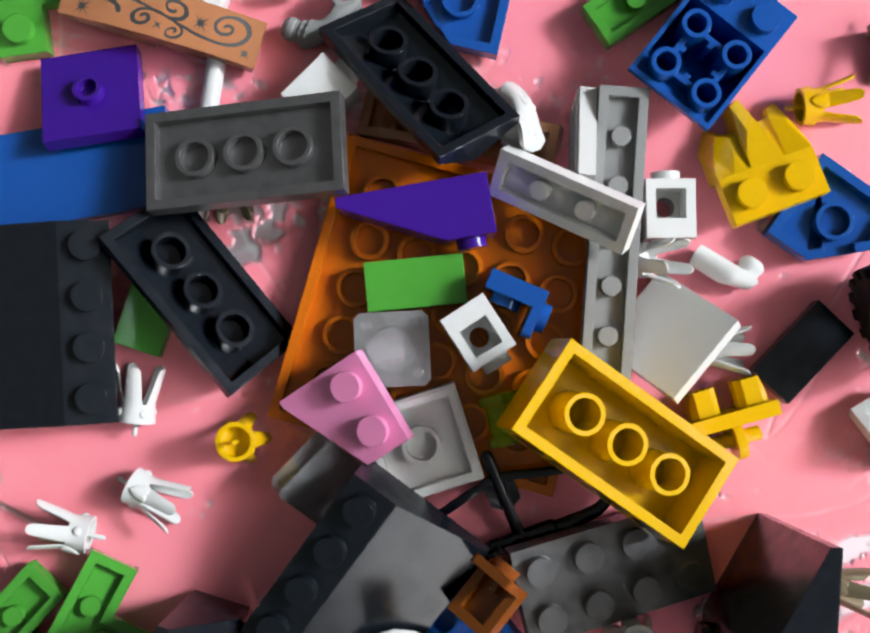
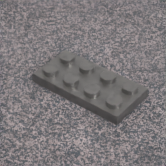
[145,90,349,216]
[505,513,717,633]

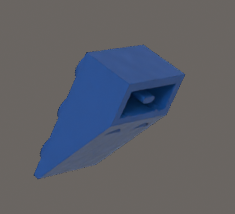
[628,0,798,132]

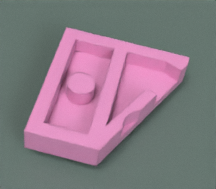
[279,350,415,465]

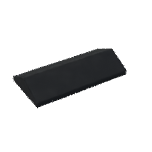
[319,0,520,165]
[97,207,293,398]

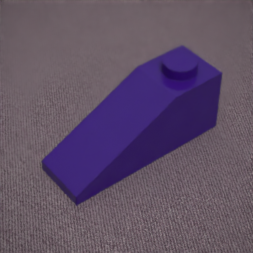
[335,171,497,252]

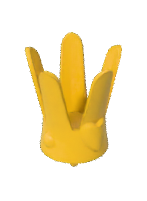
[784,73,865,126]
[215,412,272,463]

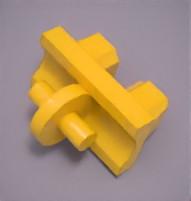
[684,374,783,460]

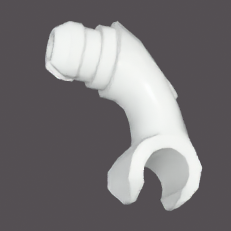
[494,81,546,153]

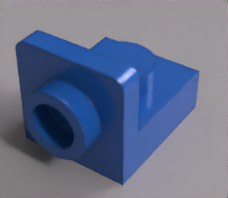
[483,268,553,339]

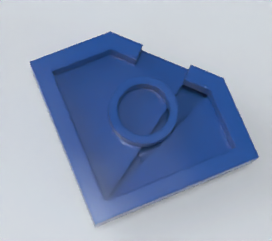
[418,0,510,60]
[761,153,870,262]

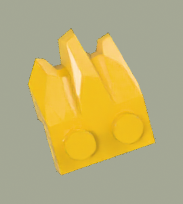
[697,100,831,229]

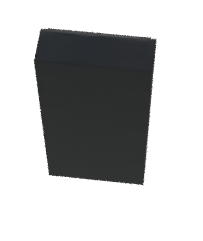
[748,300,855,404]

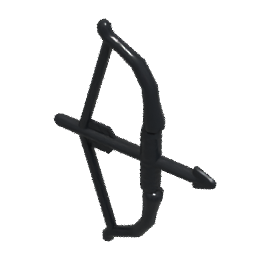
[439,450,610,561]

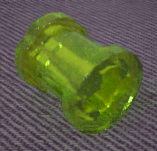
[478,389,520,449]

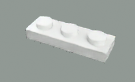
[489,144,646,255]

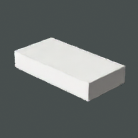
[569,86,597,181]

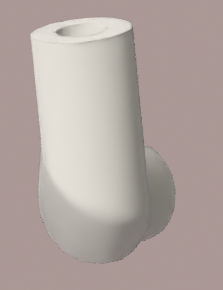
[689,245,764,290]

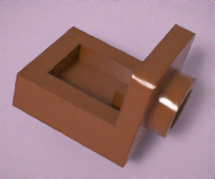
[447,552,528,633]

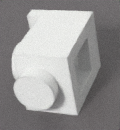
[640,170,697,243]
[439,293,516,375]

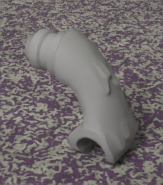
[281,0,363,50]

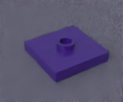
[41,44,145,152]

